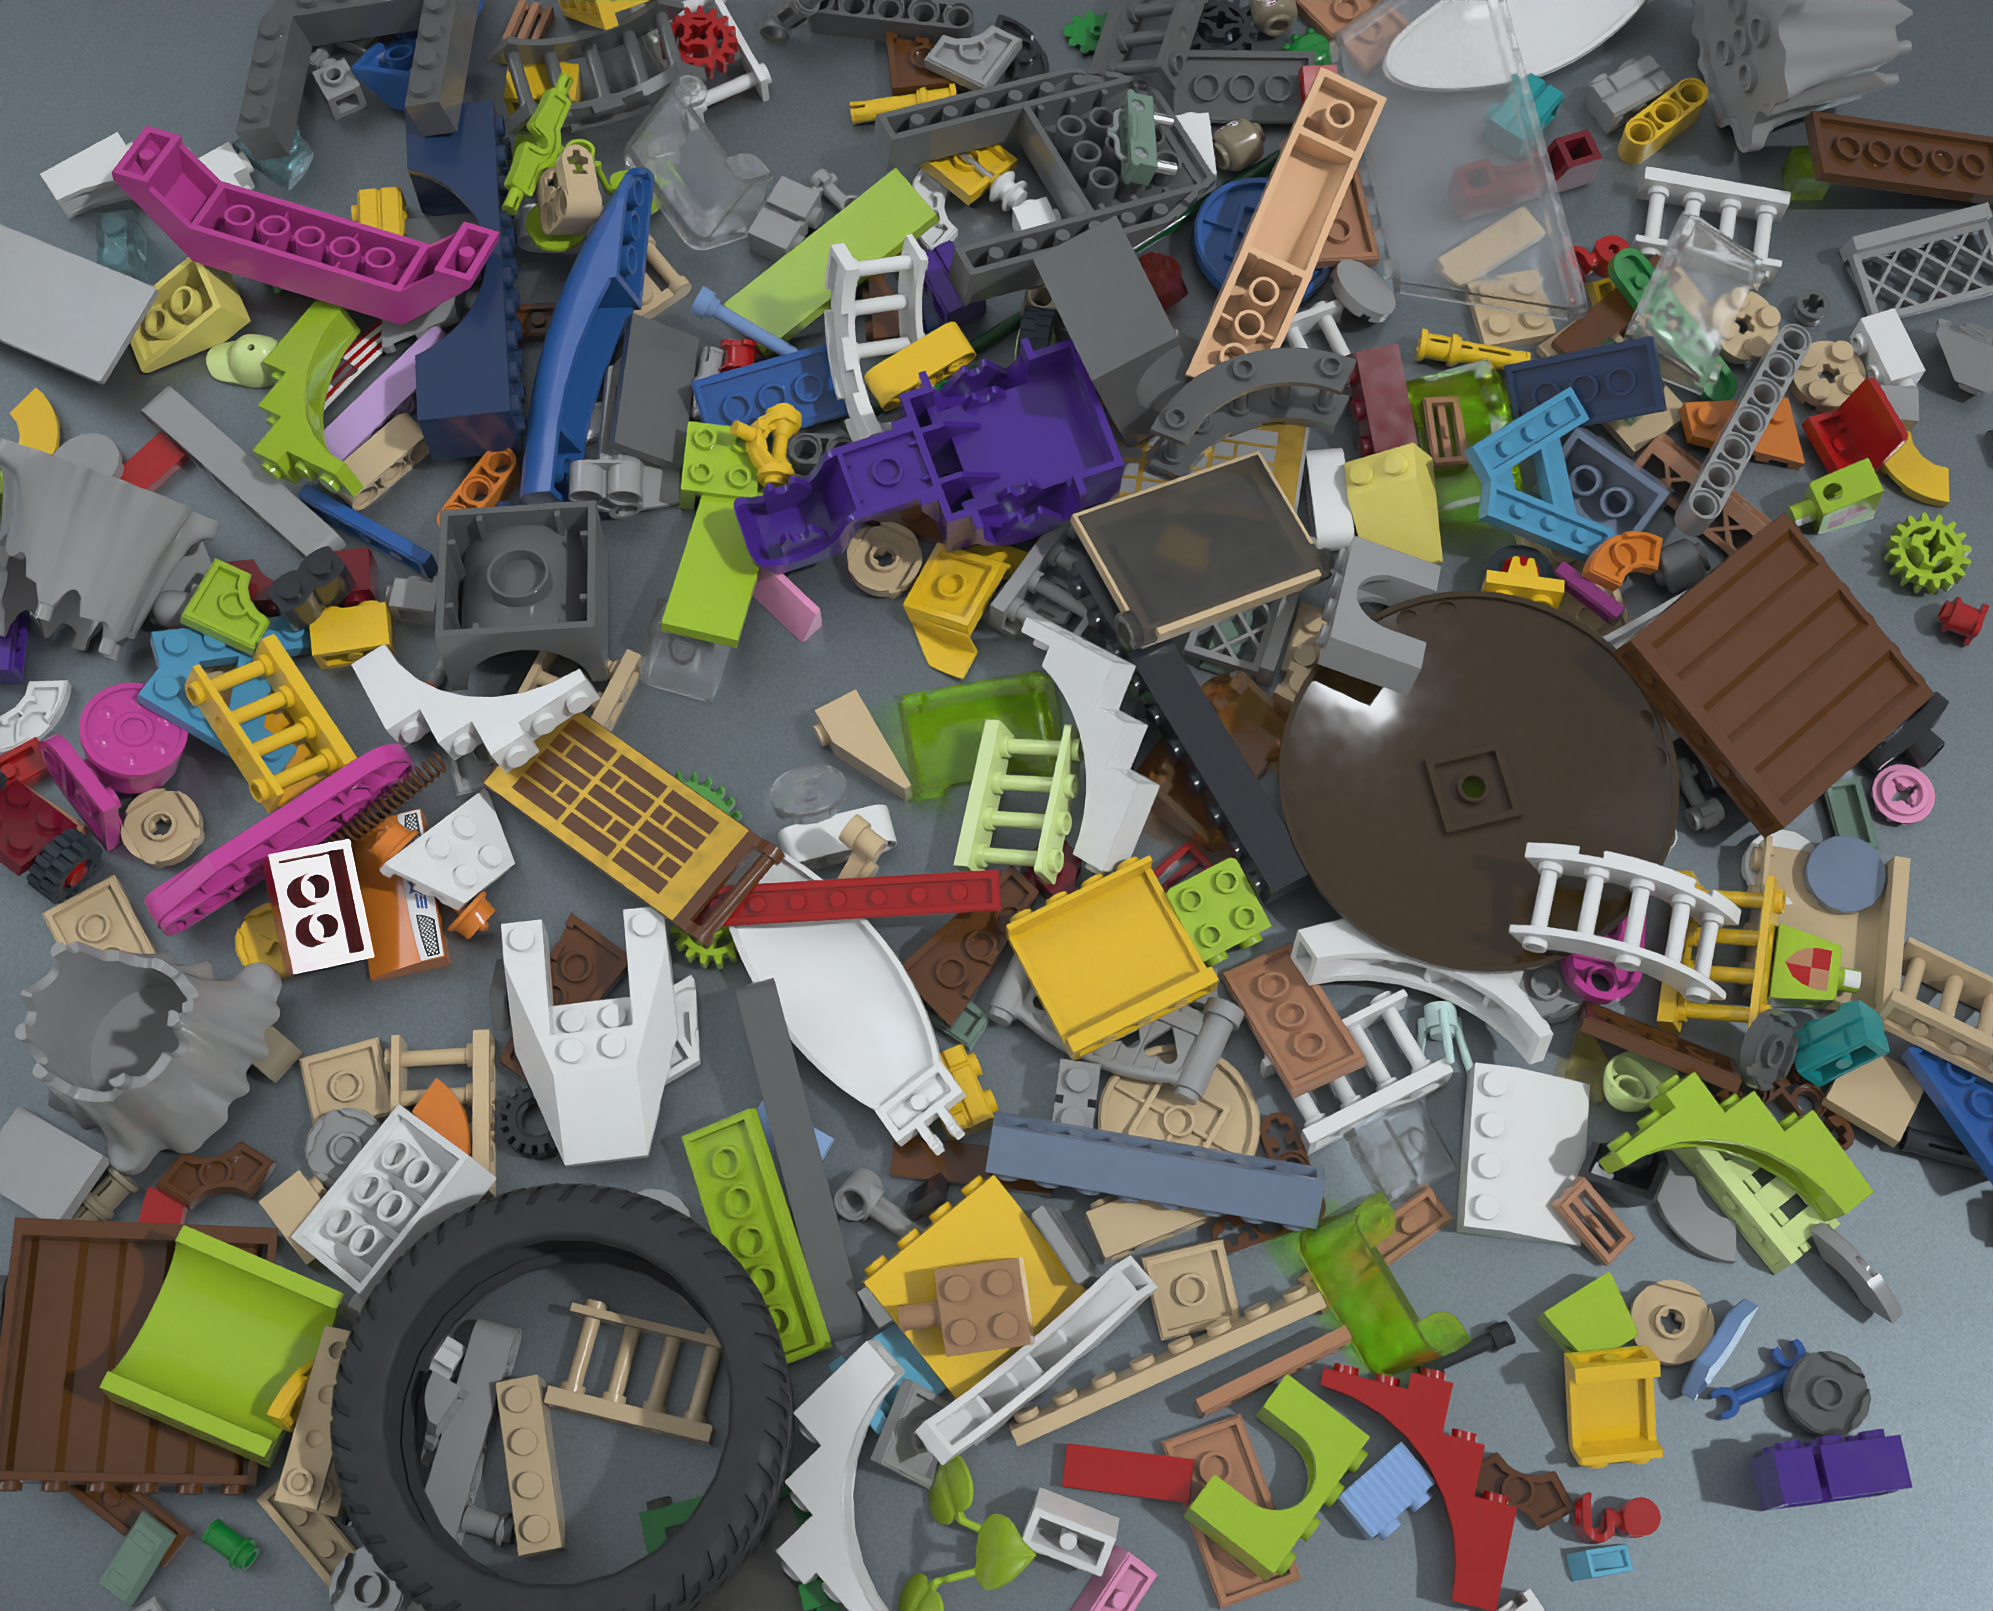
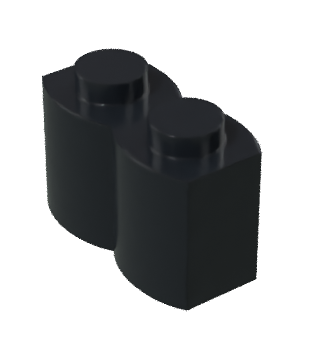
[266,546,356,631]

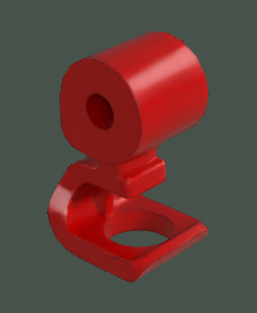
[1557,235,1629,295]
[1573,1492,1661,1545]

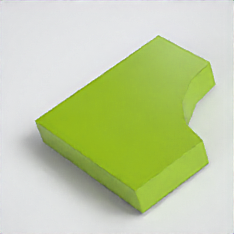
[180,558,271,656]

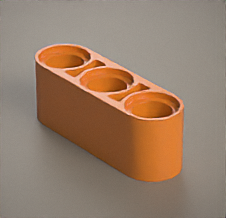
[437,449,522,528]

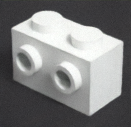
[1022,1487,1120,1577]

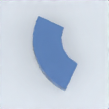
[1681,1298,1758,1401]

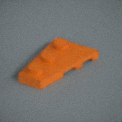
[1679,398,1805,471]

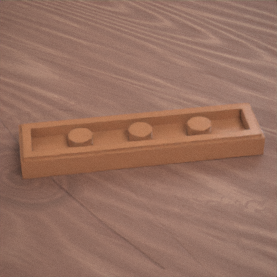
[1296,1186,1454,1315]
[1193,1325,1352,1419]

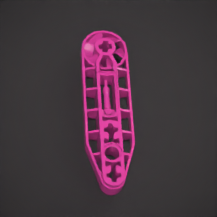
[144,744,415,936]

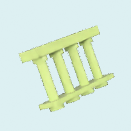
[953,719,1085,884]

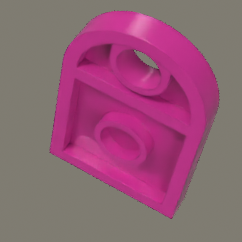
[40,734,123,852]
[1560,910,1647,1005]

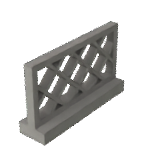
[1839,203,1993,319]
[1184,521,1318,686]

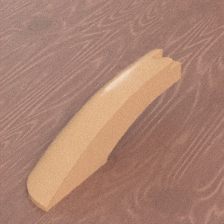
[1184,67,1387,380]

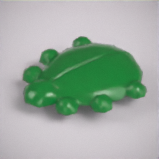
[1063,11,1108,54]
[1282,28,1333,65]

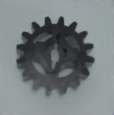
[1190,0,1258,51]

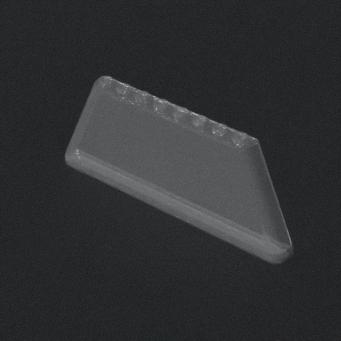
[1328,0,1587,321]

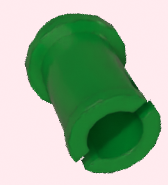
[201,1519,259,1571]

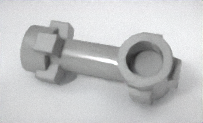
[809,169,858,211]
[1677,758,1725,831]

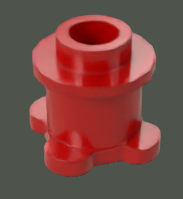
[720,339,761,373]
[1937,596,1989,646]

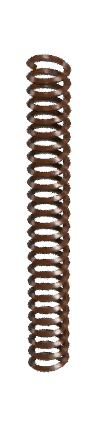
[323,752,446,847]

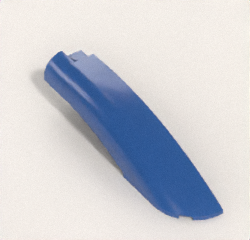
[519,167,655,505]

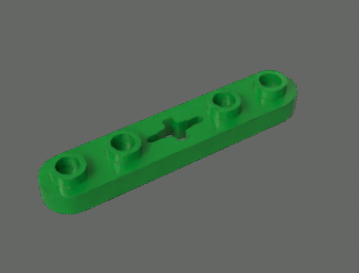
[1608,248,1737,402]

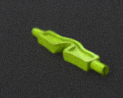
[502,73,574,215]

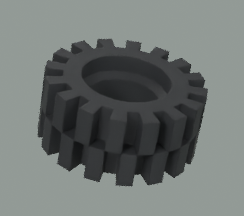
[499,1083,558,1160]

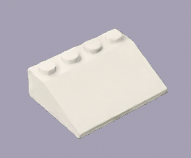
[1456,1063,1590,1247]
[291,1104,497,1299]

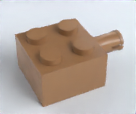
[898,1257,1035,1357]

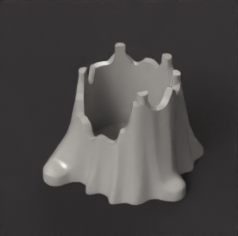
[1691,0,1913,153]
[0,438,220,661]
[14,941,282,1175]

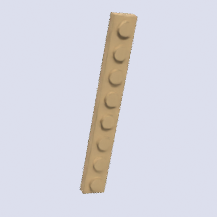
[1007,1284,1326,1447]

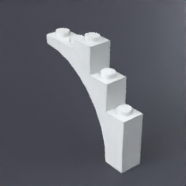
[40,132,255,219]
[351,644,600,773]
[1290,918,1554,1065]
[915,1255,1158,1466]
[776,1340,906,1611]

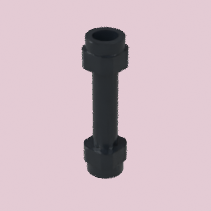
[1414,1320,1516,1374]

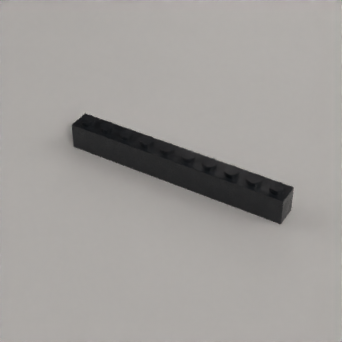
[1067,544,1309,905]

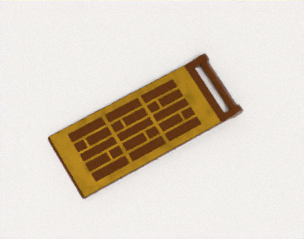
[482,712,785,949]

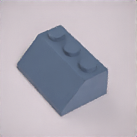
[1532,427,1676,536]

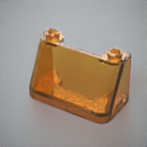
[1136,670,1289,852]

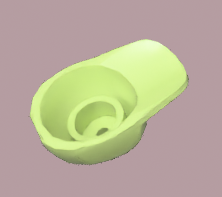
[206,334,279,388]
[1603,1051,1679,1112]

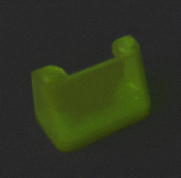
[1406,359,1524,525]
[894,670,1062,799]
[1297,1191,1472,1376]

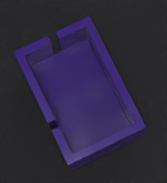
[1750,1429,1913,1512]

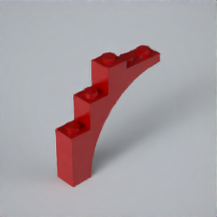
[1320,1363,1517,1611]

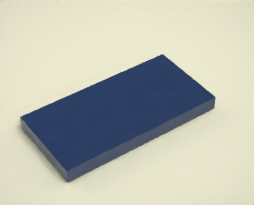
[1503,335,1667,427]

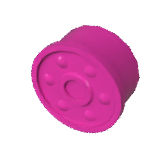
[79,682,188,794]

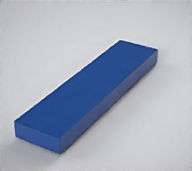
[298,484,438,579]

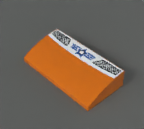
[348,808,451,982]

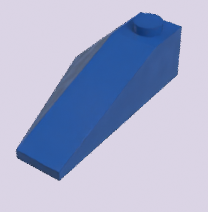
[351,0,484,111]

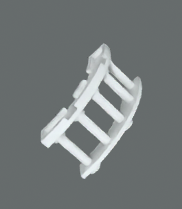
[824,234,936,442]
[1509,842,1741,1004]

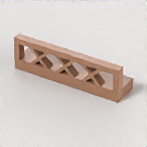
[1635,434,1772,555]

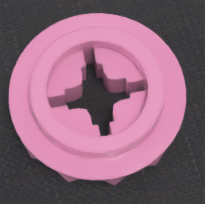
[1870,764,1935,826]

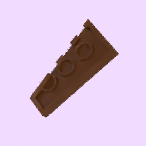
[902,865,1039,1031]
[500,913,628,1083]

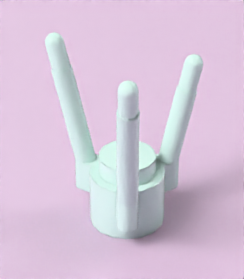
[1412,1001,1473,1074]

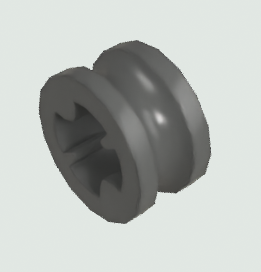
[1792,289,1830,327]

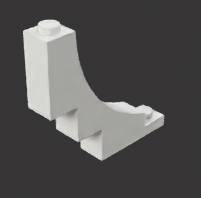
[1021,617,1160,876]

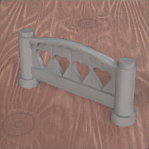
[988,953,1245,1105]

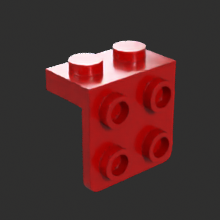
[1801,377,1908,474]

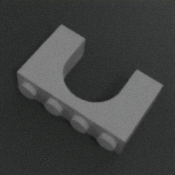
[1315,536,1441,695]

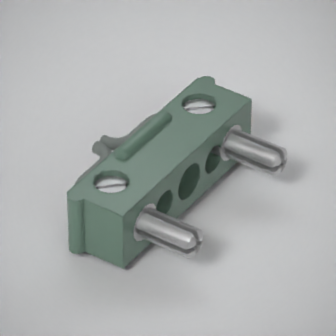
[1106,89,1177,186]

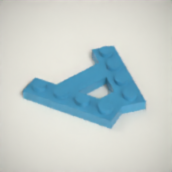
[1463,387,1614,563]
[136,616,312,775]

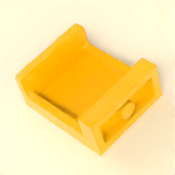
[1564,1345,1663,1469]

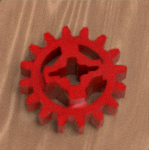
[660,6,738,79]

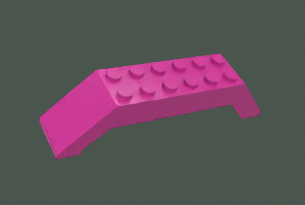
[112,125,500,325]

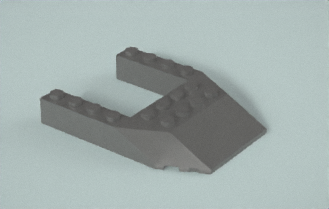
[236,0,480,161]
[872,67,1216,306]

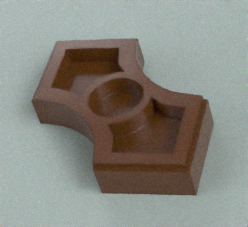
[156,1141,276,1211]
[1475,1452,1577,1531]

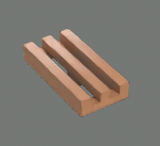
[501,0,554,65]
[1420,395,1470,471]
[1550,1176,1635,1266]

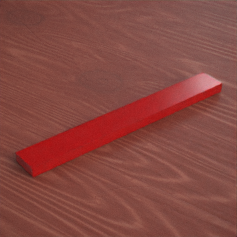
[693,870,1002,926]

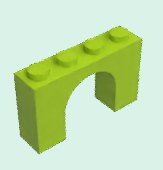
[1183,1374,1370,1582]

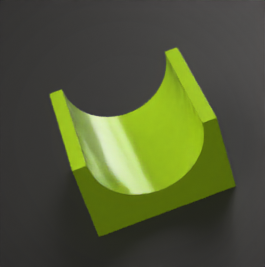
[99,1225,347,1468]

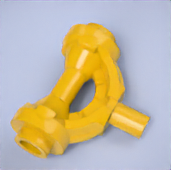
[730,403,802,487]

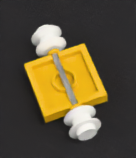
[917,144,1028,212]

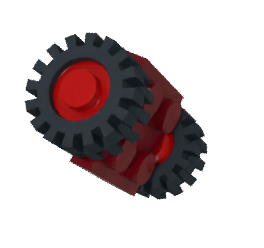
[0,771,103,904]

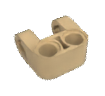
[535,144,602,235]

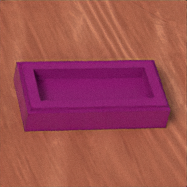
[1554,561,1625,626]

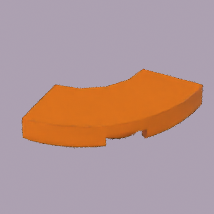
[1582,531,1663,592]
[412,1078,472,1156]

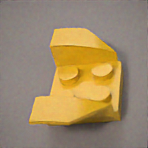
[903,542,1028,680]

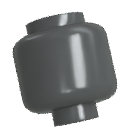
[1652,538,1711,595]

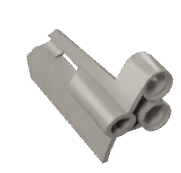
[568,356,680,519]

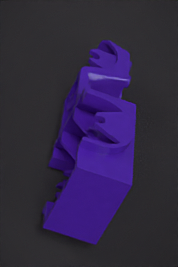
[733,338,1124,575]

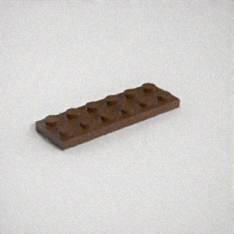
[1804,111,1993,205]

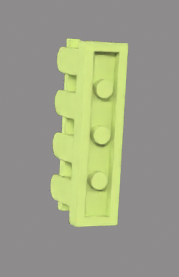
[1673,1148,1840,1275]

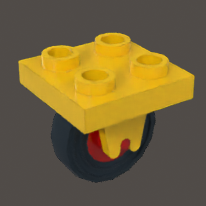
[1481,545,1565,610]

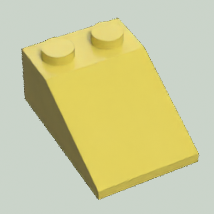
[130,257,251,373]
[1344,443,1443,565]

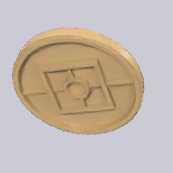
[1097,1044,1260,1156]

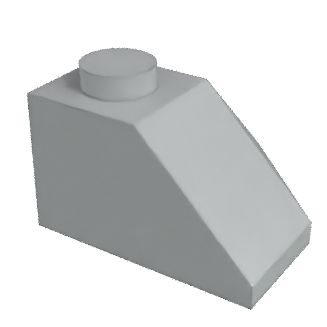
[1935,318,1993,395]

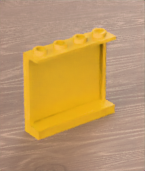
[1006,855,1219,1061]
[860,1175,1086,1401]

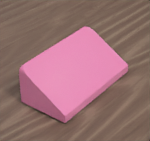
[753,569,822,642]
[1070,1545,1158,1611]

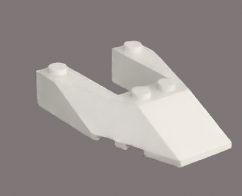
[501,907,678,1167]

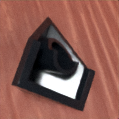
[1578,1141,1670,1208]

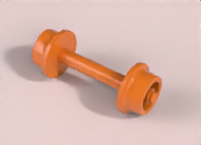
[370,821,496,940]

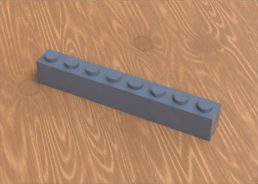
[985,1112,1326,1231]

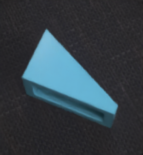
[1566,1544,1633,1582]

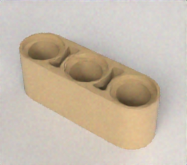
[337,413,430,511]

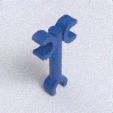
[1707,1338,1805,1421]

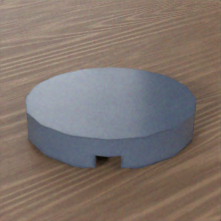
[1803,836,1886,915]

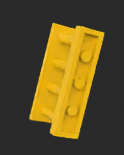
[184,634,357,814]
[1657,870,1786,1035]

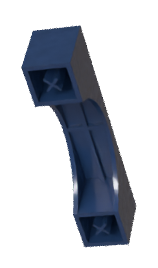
[405,100,527,460]

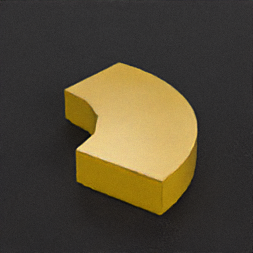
[10,388,61,455]
[1880,431,1949,508]
[266,1359,315,1433]

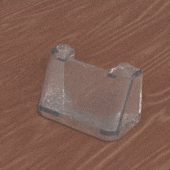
[624,71,773,251]
[1623,211,1767,395]

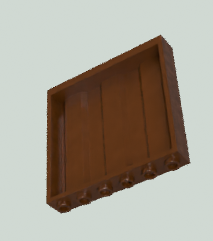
[1612,512,1935,838]
[0,1217,279,1496]

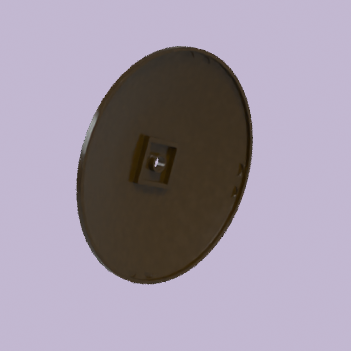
[1278,591,1679,974]

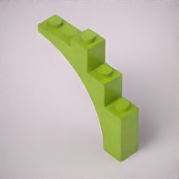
[252,299,364,497]
[1599,1072,1874,1222]

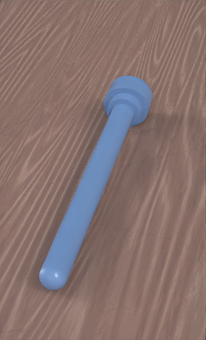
[689,286,800,356]

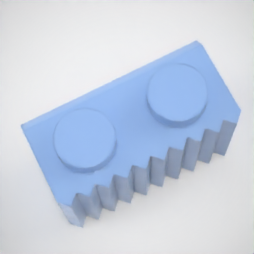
[1335,1442,1436,1541]

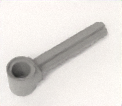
[833,1168,927,1238]

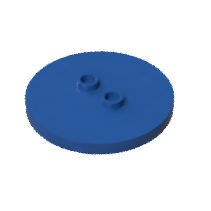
[1192,177,1332,302]

